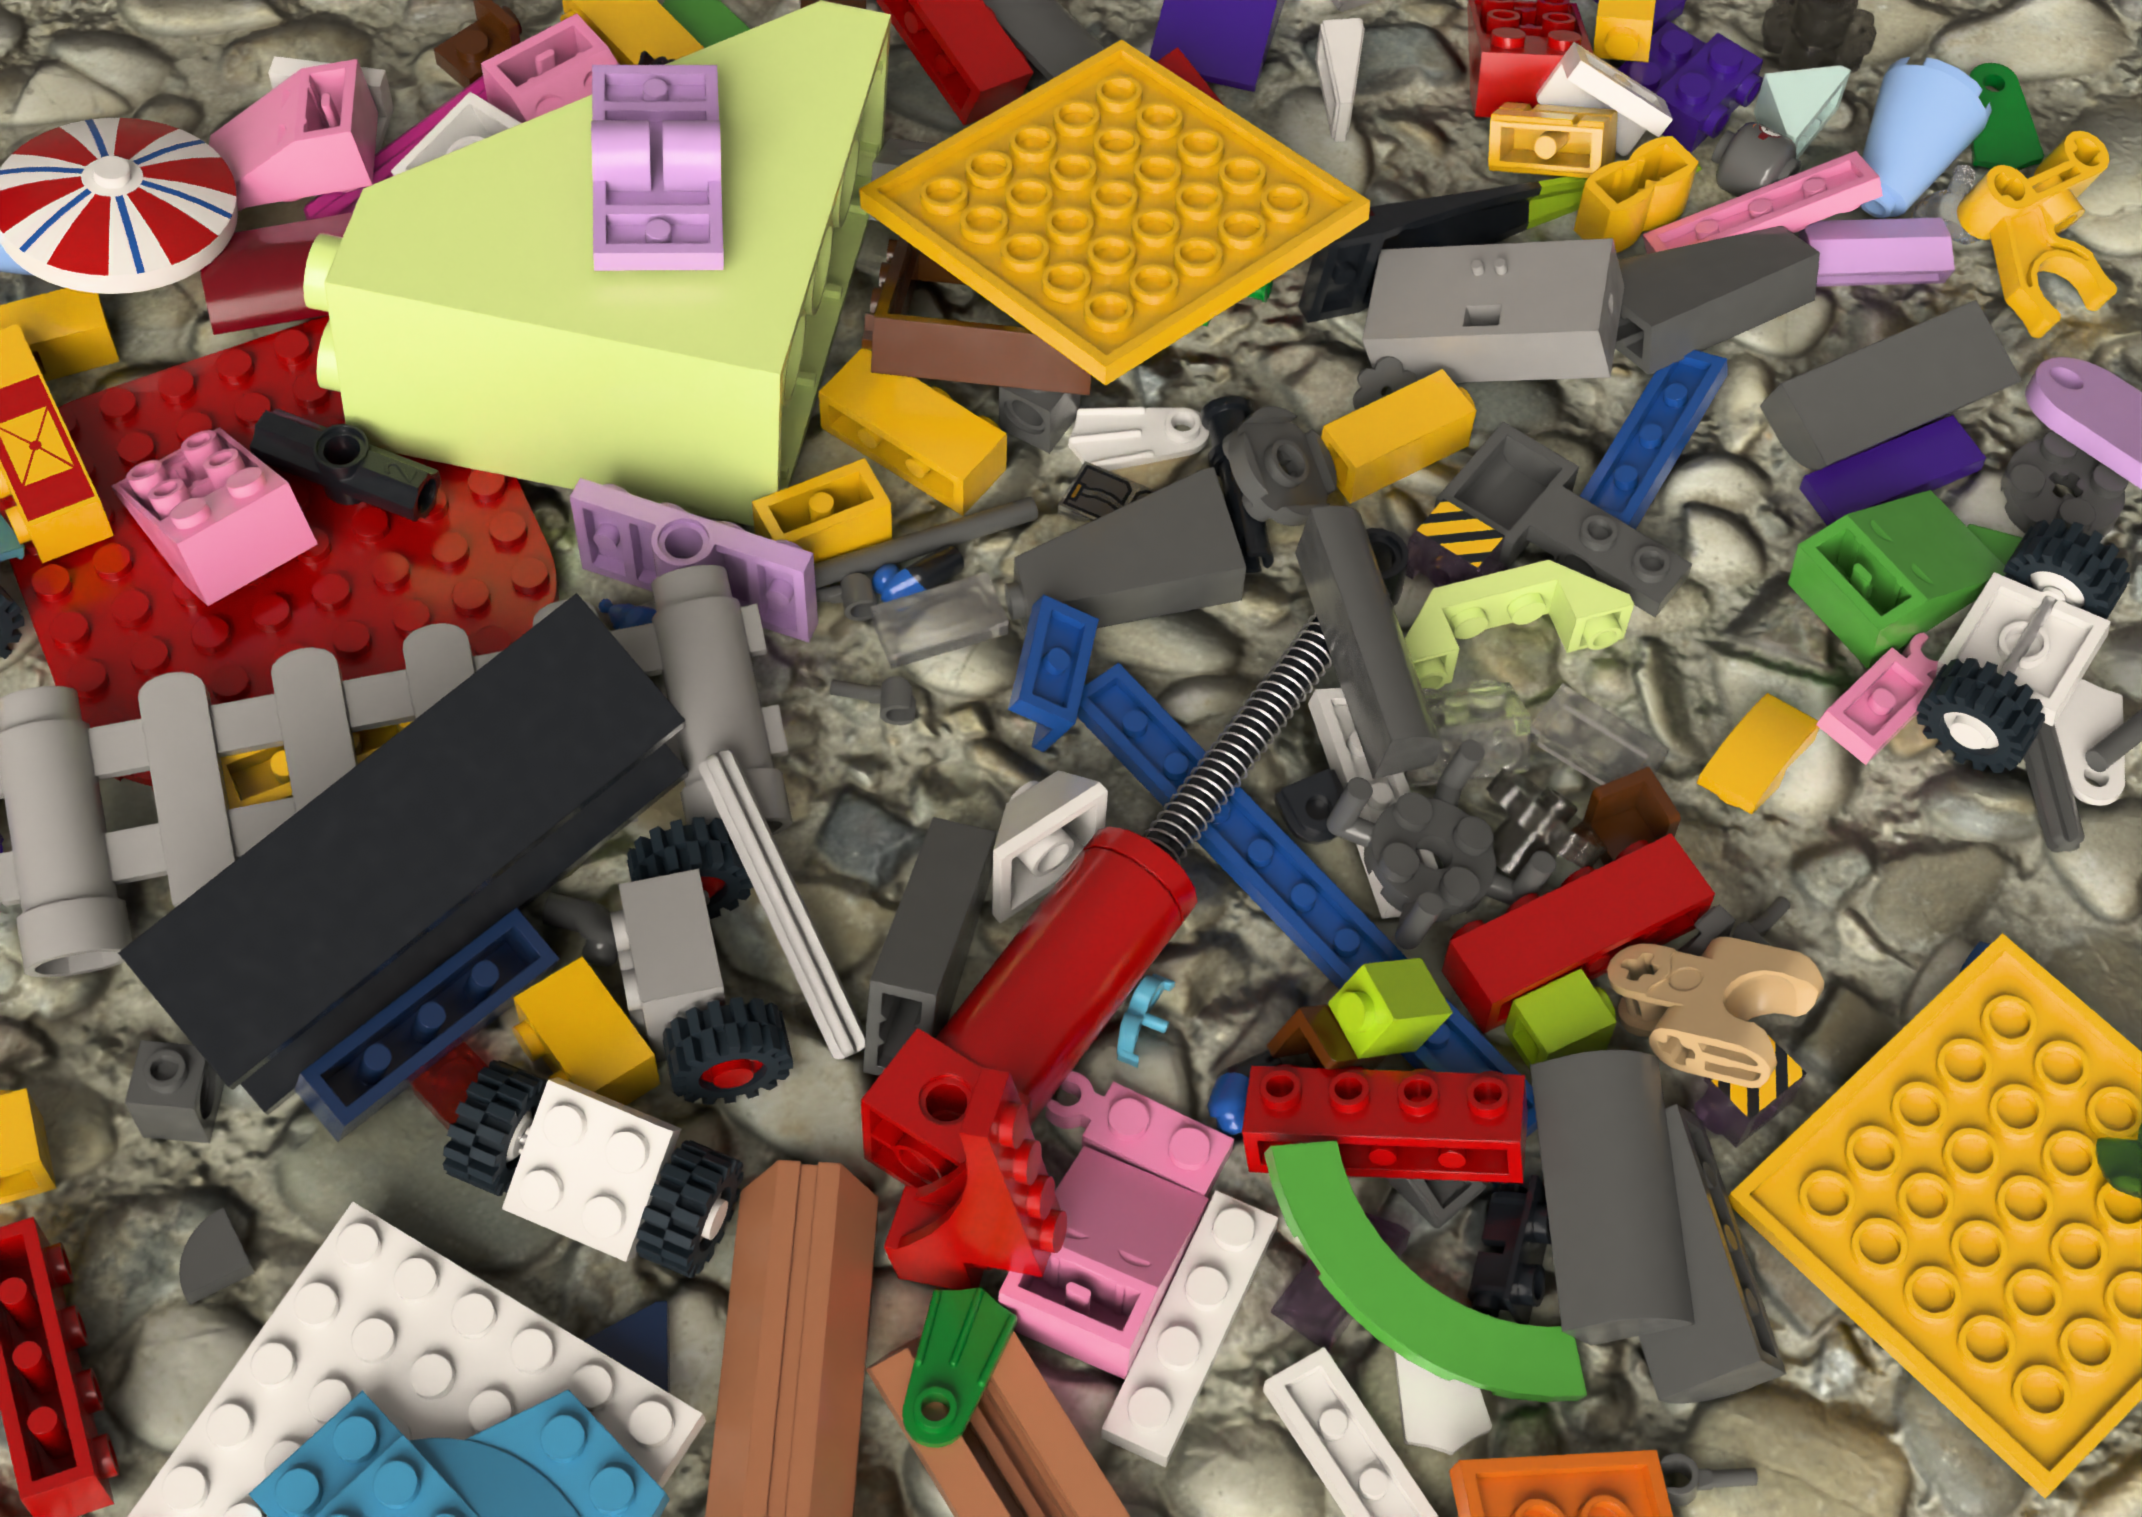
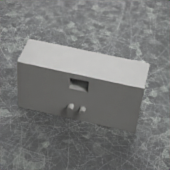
[1362,238,1624,383]

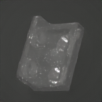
[1404,680,1530,787]

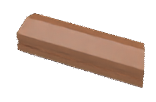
[705,1160,878,1517]
[866,1331,1130,1517]

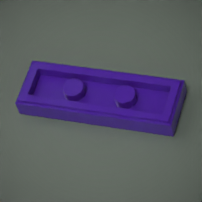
[1799,415,1986,526]

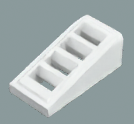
[1315,18,1365,142]

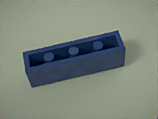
[295,907,560,1142]

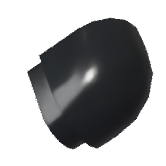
[1274,768,1344,845]

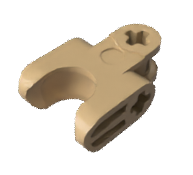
[1607,937,1824,1088]

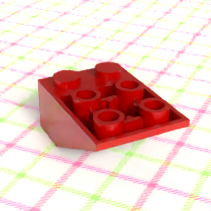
[1467,0,1594,118]

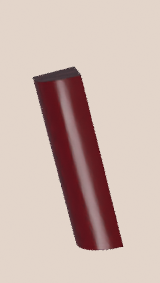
[200,212,353,335]

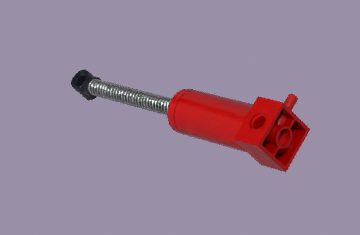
[861,528,1409,1188]

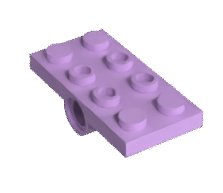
[591,65,724,271]
[570,478,818,643]

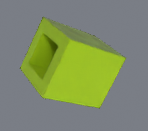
[1327,958,1453,1059]
[1504,969,1617,1072]

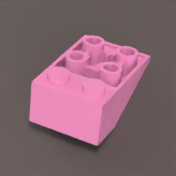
[481,13,619,123]
[209,59,378,211]
[111,428,318,606]
[998,1146,1209,1380]

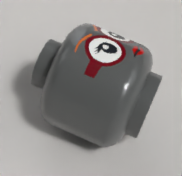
[1711,122,1802,197]

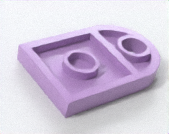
[2025,357,2142,490]

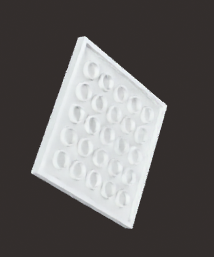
[127,1202,706,1517]

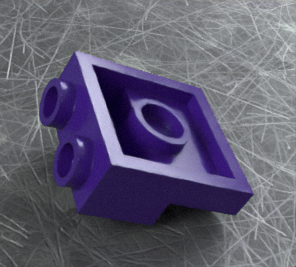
[1617,21,1763,153]

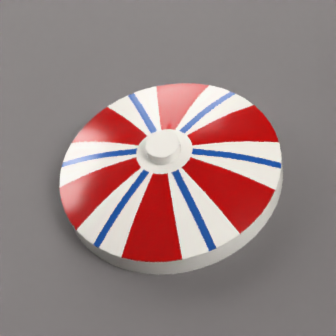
[0,118,238,294]

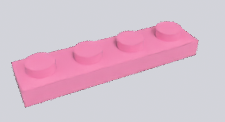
[1643,151,1883,254]

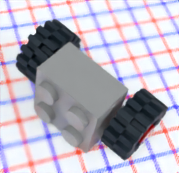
[610,817,793,1105]

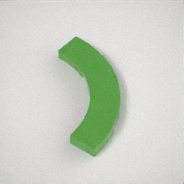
[1264,1140,1587,1402]

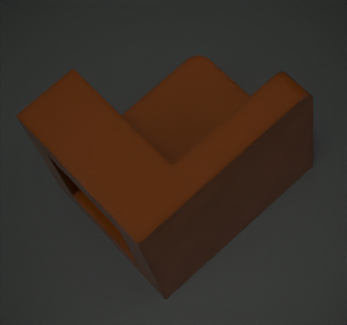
[1581,766,1681,865]
[1266,1004,1388,1070]

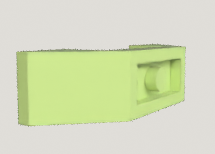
[1405,560,1634,694]

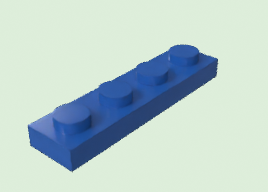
[1580,350,1728,530]

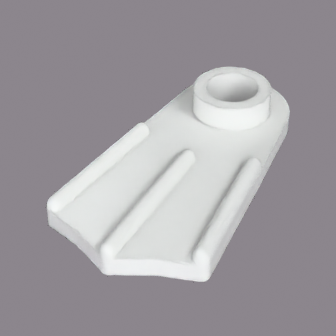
[1068,407,1209,472]
[2055,679,2125,806]
[1394,1351,1492,1455]

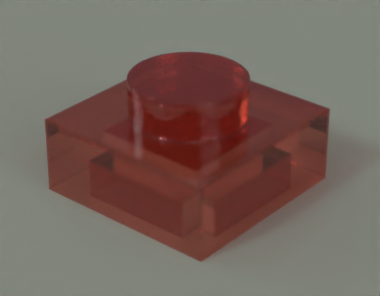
[411,1042,488,1130]

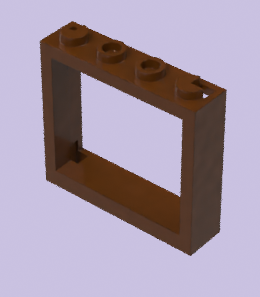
[862,236,1093,395]

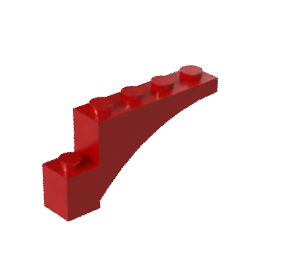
[884,1067,1067,1290]

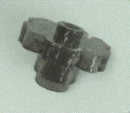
[1761,0,1877,73]
[1486,768,1607,879]

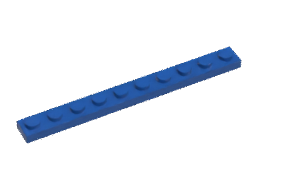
[1077,662,1538,1137]

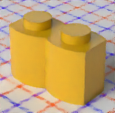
[1574,136,1699,253]

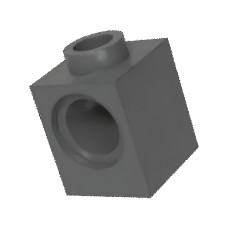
[999,386,1081,454]
[125,1040,225,1143]

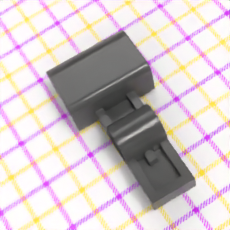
[1434,422,1692,618]

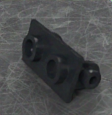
[1467,1175,1552,1325]

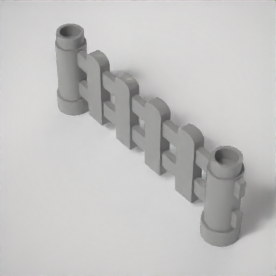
[0,565,793,977]

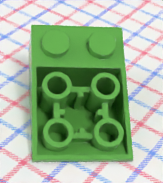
[1788,490,2006,669]

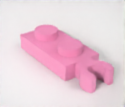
[1816,632,1938,765]
[1045,1071,1234,1197]

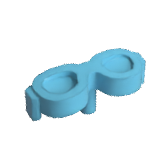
[1116,974,1175,1068]

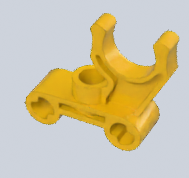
[1957,130,2117,338]

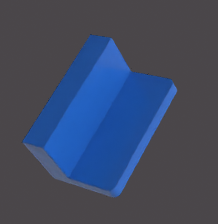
[1008,594,1099,752]

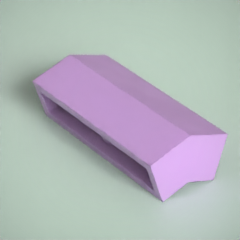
[1798,218,1955,287]

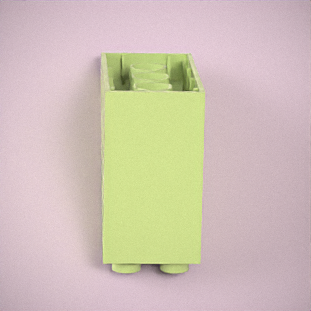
[304,0,891,526]

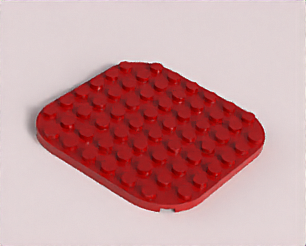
[0,316,559,792]

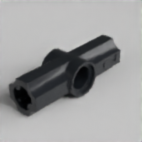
[250,408,441,522]

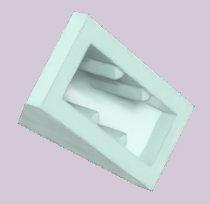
[1754,65,1851,159]

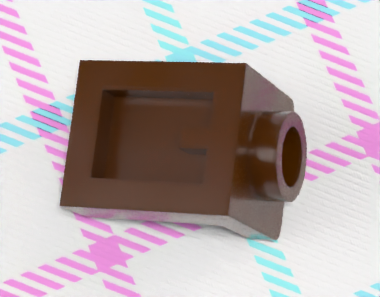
[434,0,522,88]

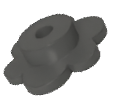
[1353,356,1417,410]

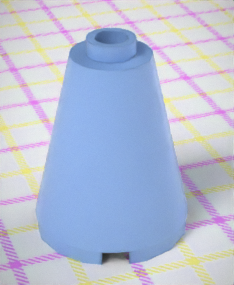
[1861,57,1992,218]

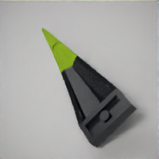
[1298,163,1702,323]

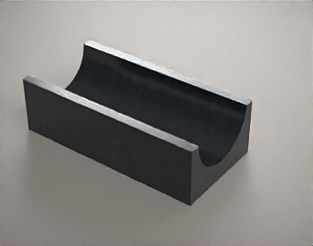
[118,593,688,1115]

